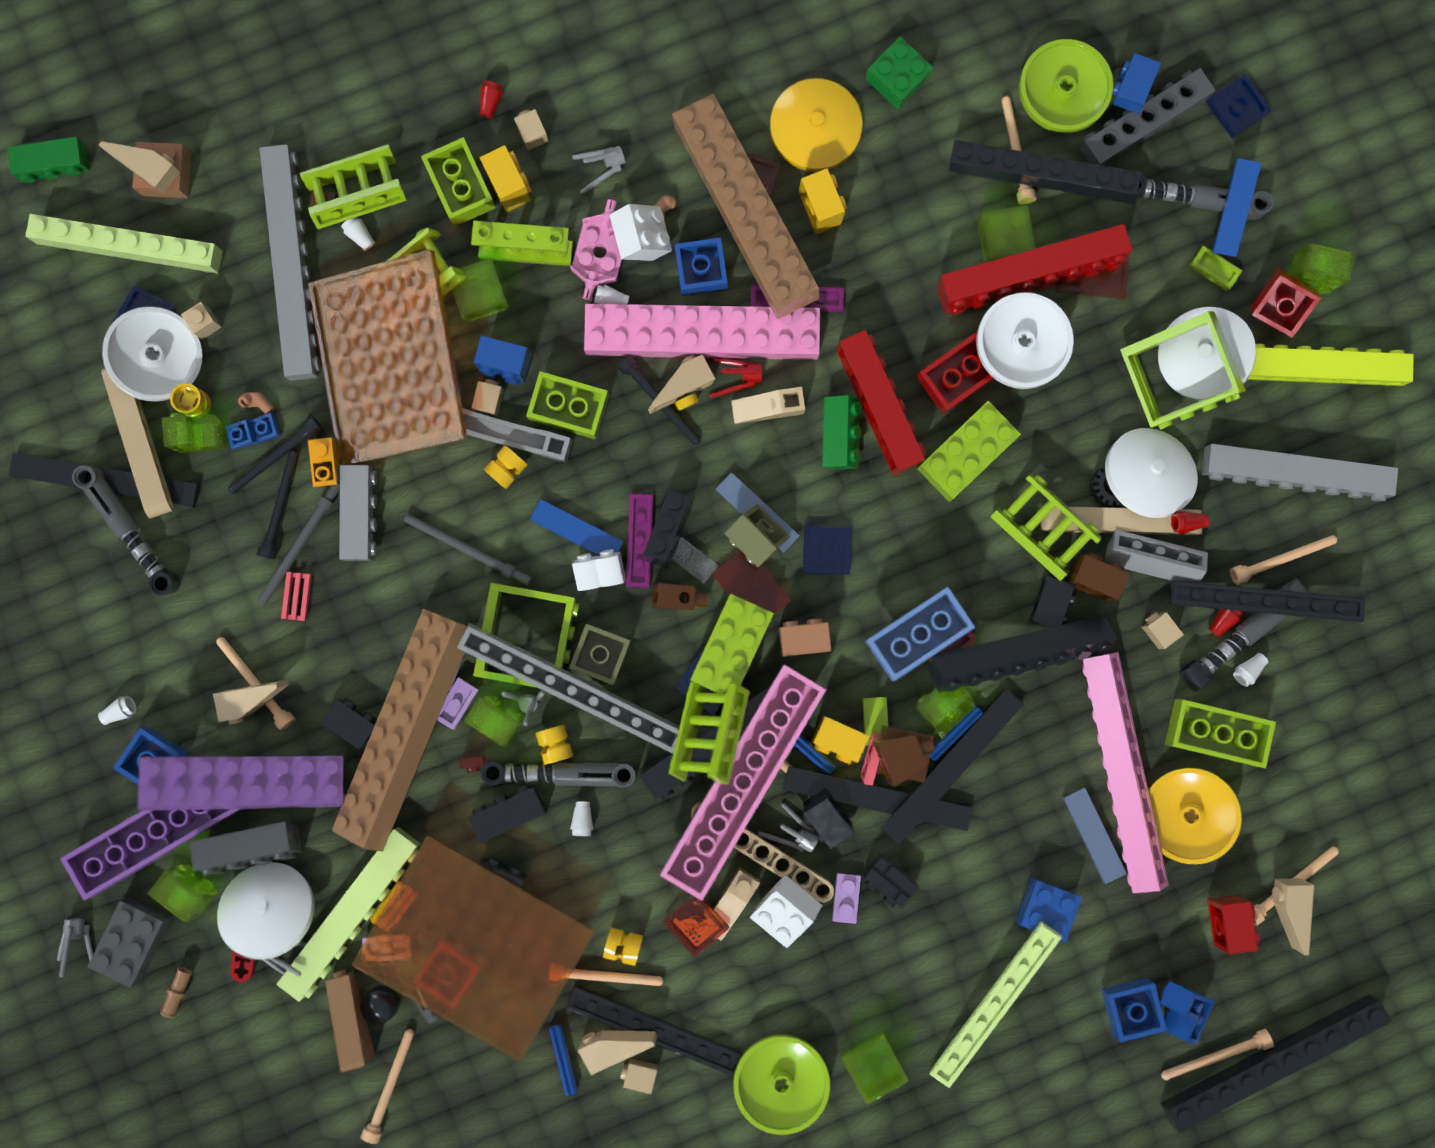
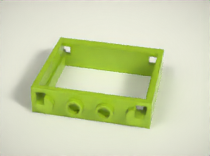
[1120,311,1246,430]
[473,583,579,688]

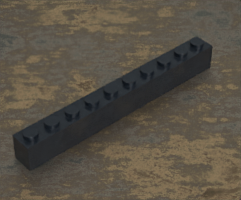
[1160,994,1392,1133]

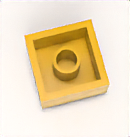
[480,145,532,213]
[799,168,847,234]
[811,716,869,764]

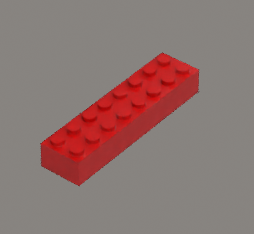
[936,224,1133,315]

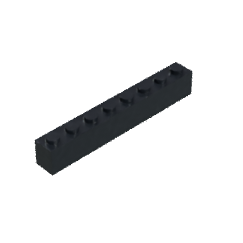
[949,140,1142,204]
[928,615,1117,693]
[640,668,801,800]

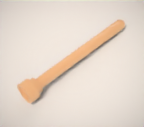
[1002,96,1037,205]
[1230,535,1338,586]
[216,637,296,731]
[1253,846,1339,926]
[549,962,664,986]
[1161,1028,1274,1080]
[360,1029,414,1144]

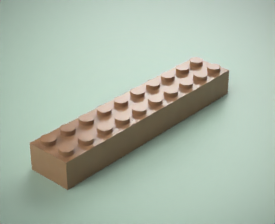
[672,93,819,319]
[332,609,467,852]

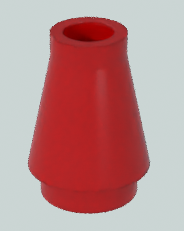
[479,81,503,118]
[1171,511,1209,534]
[1208,609,1243,638]

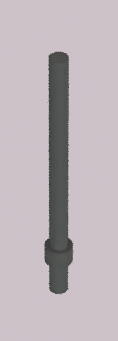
[258,484,340,605]
[404,513,532,586]

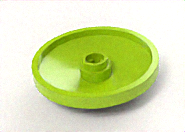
[1019,39,1113,133]
[734,1035,830,1135]

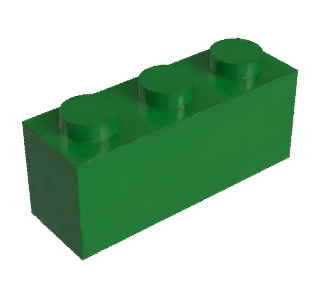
[7,137,89,183]
[823,395,862,470]

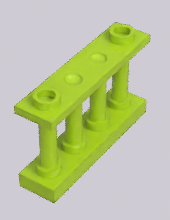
[300,144,407,229]
[471,221,573,266]
[359,228,467,332]
[990,474,1102,581]
[669,682,750,784]

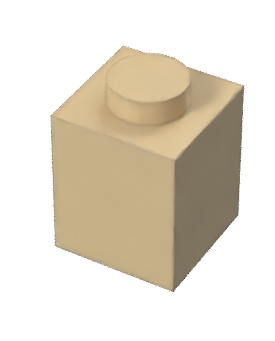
[514,109,549,150]
[181,302,222,340]
[472,379,504,417]
[1142,612,1184,649]
[620,1058,658,1094]

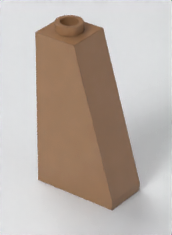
[325,969,375,1072]

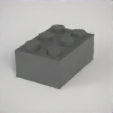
[88,897,173,988]

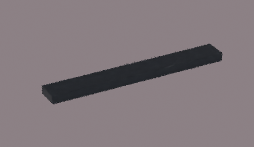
[8,453,199,508]
[1169,581,1365,622]
[880,688,1024,845]
[783,766,972,831]
[565,985,743,1077]

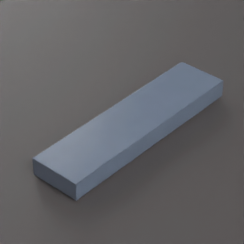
[715,472,800,553]
[1062,787,1127,884]

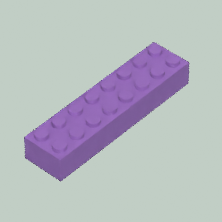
[138,756,343,811]
[60,809,243,900]

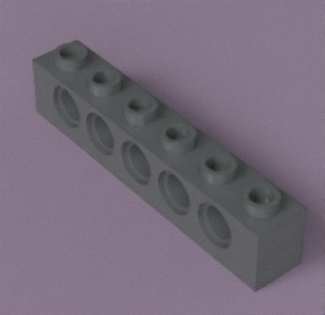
[1079,68,1216,165]

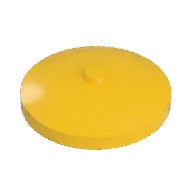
[770,78,862,172]
[1148,768,1241,864]

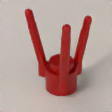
[709,358,762,398]

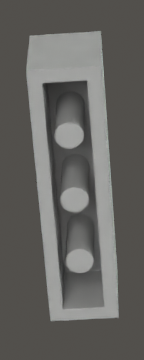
[339,465,377,561]
[1105,530,1208,583]

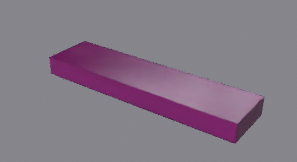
[751,285,844,312]
[626,494,653,588]

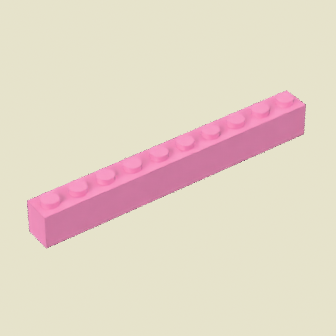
[1082,652,1169,893]

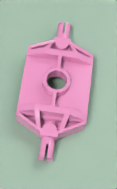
[570,200,622,301]

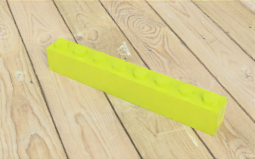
[1248,344,1414,386]

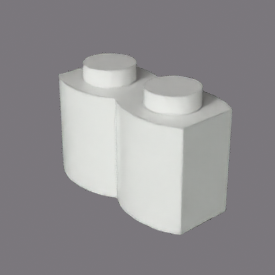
[572,549,626,591]

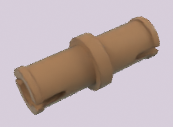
[160,967,192,1018]

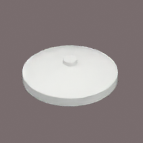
[976,293,1073,389]
[102,307,202,401]
[1158,307,1256,401]
[1105,428,1198,518]
[217,862,315,960]

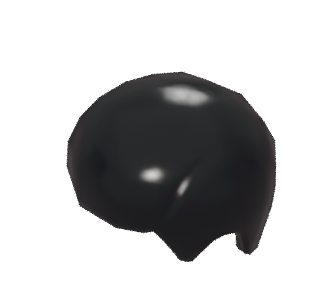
[360,985,400,1025]

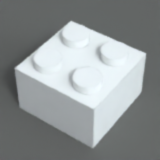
[610,204,672,261]
[750,875,822,948]

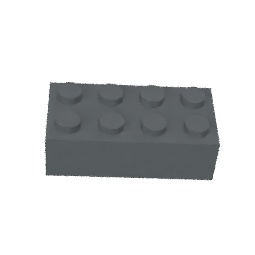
[189,822,303,875]

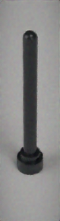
[617,355,700,445]
[228,416,324,494]
[256,449,298,560]

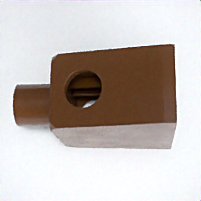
[651,583,707,611]
[873,733,935,786]

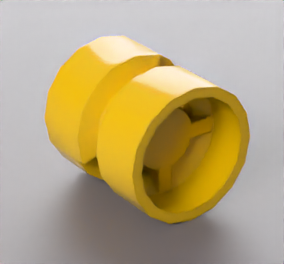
[170,383,211,419]
[483,445,528,489]
[535,725,573,765]
[603,927,643,966]

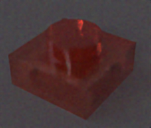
[458,755,486,773]

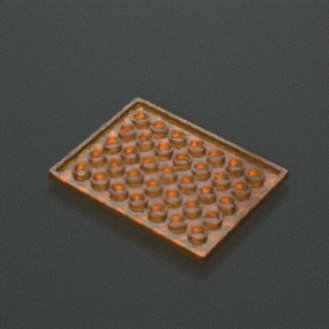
[308,250,468,465]
[352,836,595,1062]

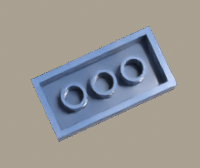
[865,587,975,681]

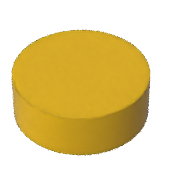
[675,393,699,410]

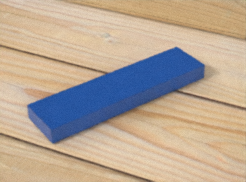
[1212,158,1262,257]
[530,499,624,556]

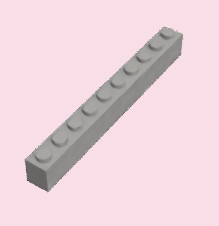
[260,144,320,381]
[457,623,680,753]

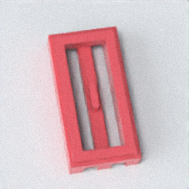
[281,572,312,621]
[860,733,883,786]

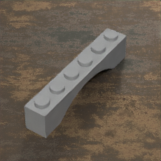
[428,400,573,463]

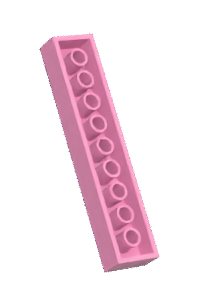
[584,304,820,360]
[660,665,826,900]

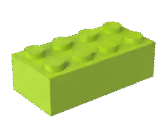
[917,401,1021,502]
[690,593,774,694]
[1164,699,1276,769]

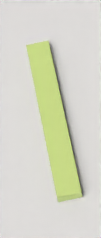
[930,921,1062,1088]

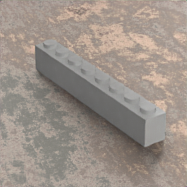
[1201,444,1398,501]

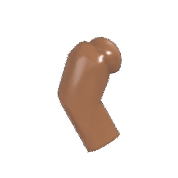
[655,195,676,222]
[238,392,275,415]

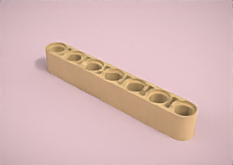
[101,368,174,518]
[1041,507,1202,535]
[691,802,834,902]

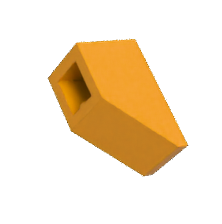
[308,438,341,487]

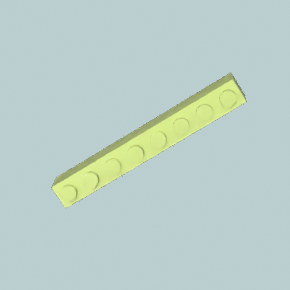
[25,214,223,274]
[276,827,421,1002]

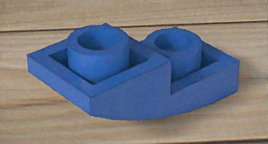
[225,413,281,449]

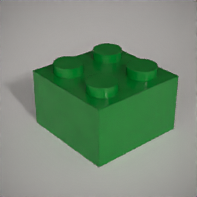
[865,36,934,110]

